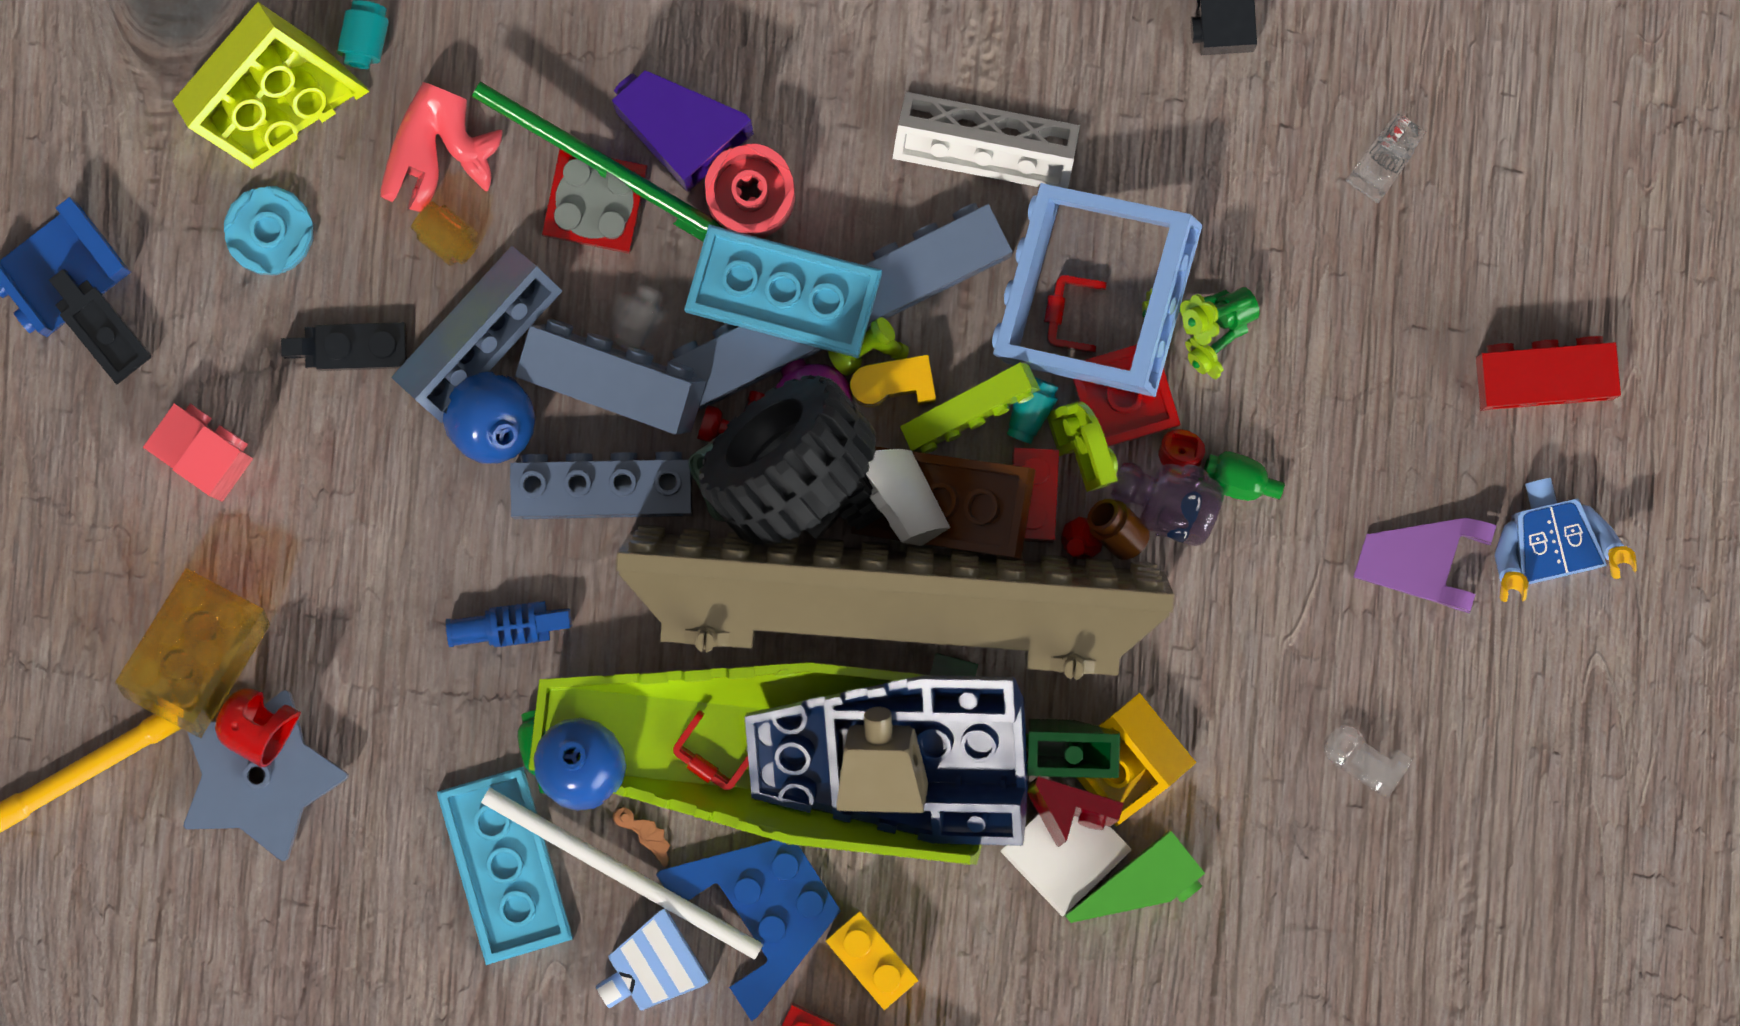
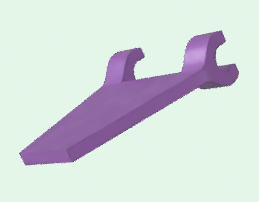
[1353,518,1497,614]

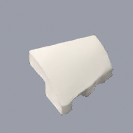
[866,449,950,546]

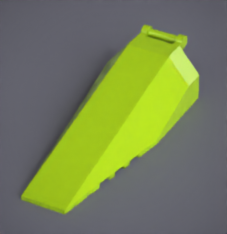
[529,663,1028,865]

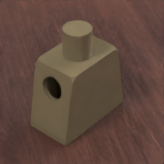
[837,707,928,813]

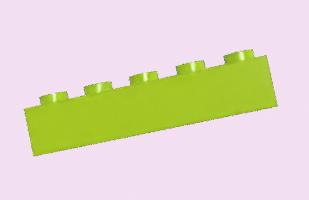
[900,362,1040,454]

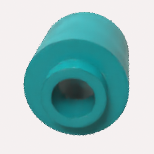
[337,0,389,69]

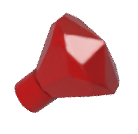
[1061,516,1102,560]

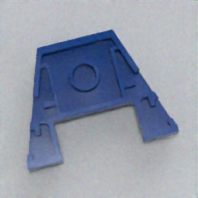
[656,840,841,1021]

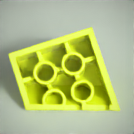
[172,2,370,169]

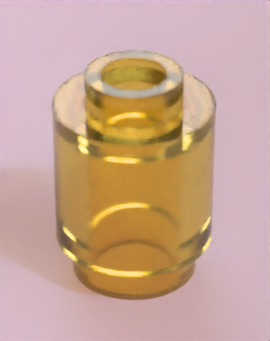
[411,201,479,266]

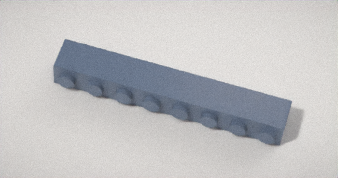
[667,203,1013,412]

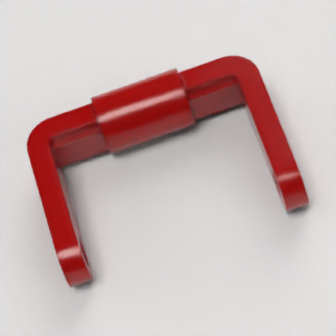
[1044,275,1107,353]
[673,710,749,790]

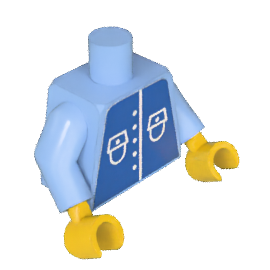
[1494,478,1637,602]

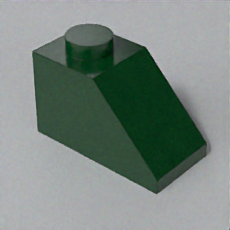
[1028,719,1120,778]

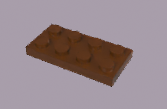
[851,446,1036,559]

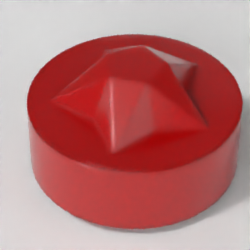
[1158,429,1205,474]

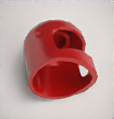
[215,688,301,768]

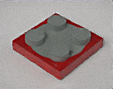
[542,149,648,254]

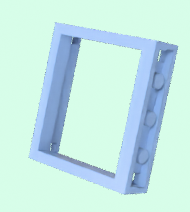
[992,183,1203,397]

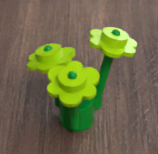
[1142,287,1260,379]

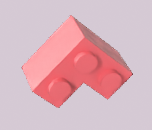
[143,403,254,502]

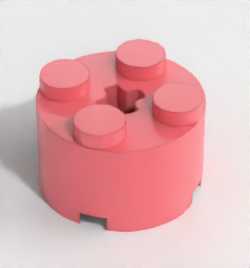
[705,144,795,239]

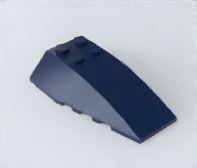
[745,675,1028,846]

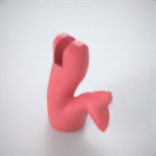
[380,82,502,213]

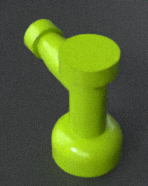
[828,317,909,376]

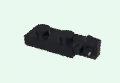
[49,269,153,385]
[281,322,407,371]

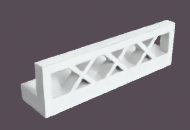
[892,92,1080,188]

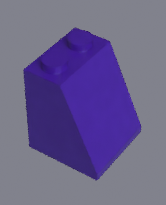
[612,70,754,193]

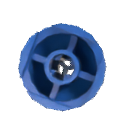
[443,372,536,464]
[534,718,626,811]

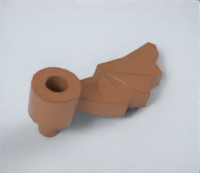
[612,807,671,867]

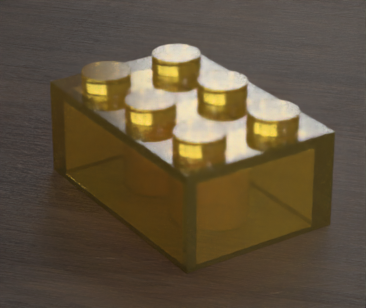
[115,568,270,738]

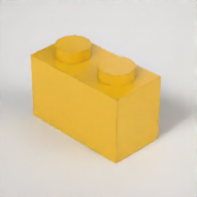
[825,910,919,1010]

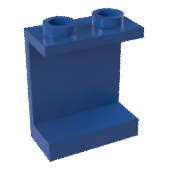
[0,197,131,337]

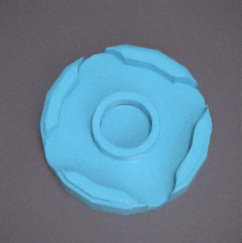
[224,186,313,275]

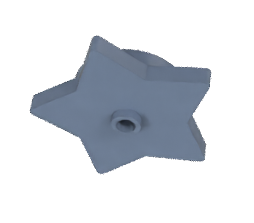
[184,690,349,861]

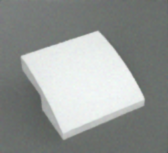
[1000,785,1132,916]

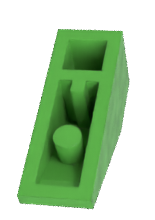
[1064,831,1205,923]

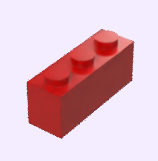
[1476,336,1621,411]

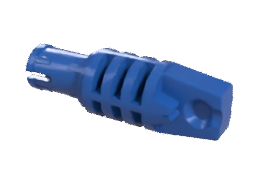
[446,601,572,648]

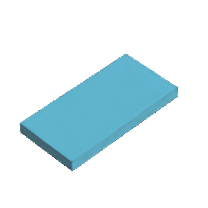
[684,225,882,358]
[436,767,573,965]

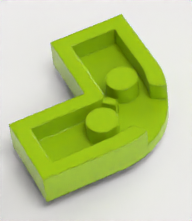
[1047,401,1118,492]

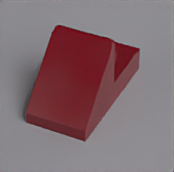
[1028,776,1124,847]

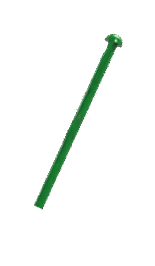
[471,81,723,242]

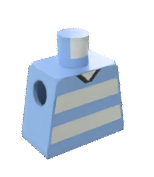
[595,909,710,1011]

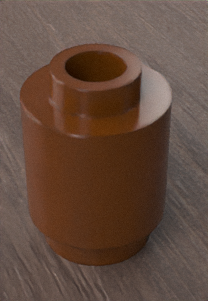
[1087,499,1150,560]

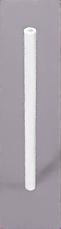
[481,787,764,960]

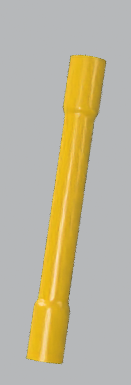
[0,701,189,833]

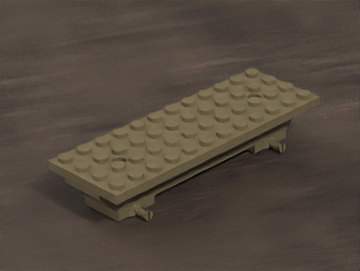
[616,525,1174,680]

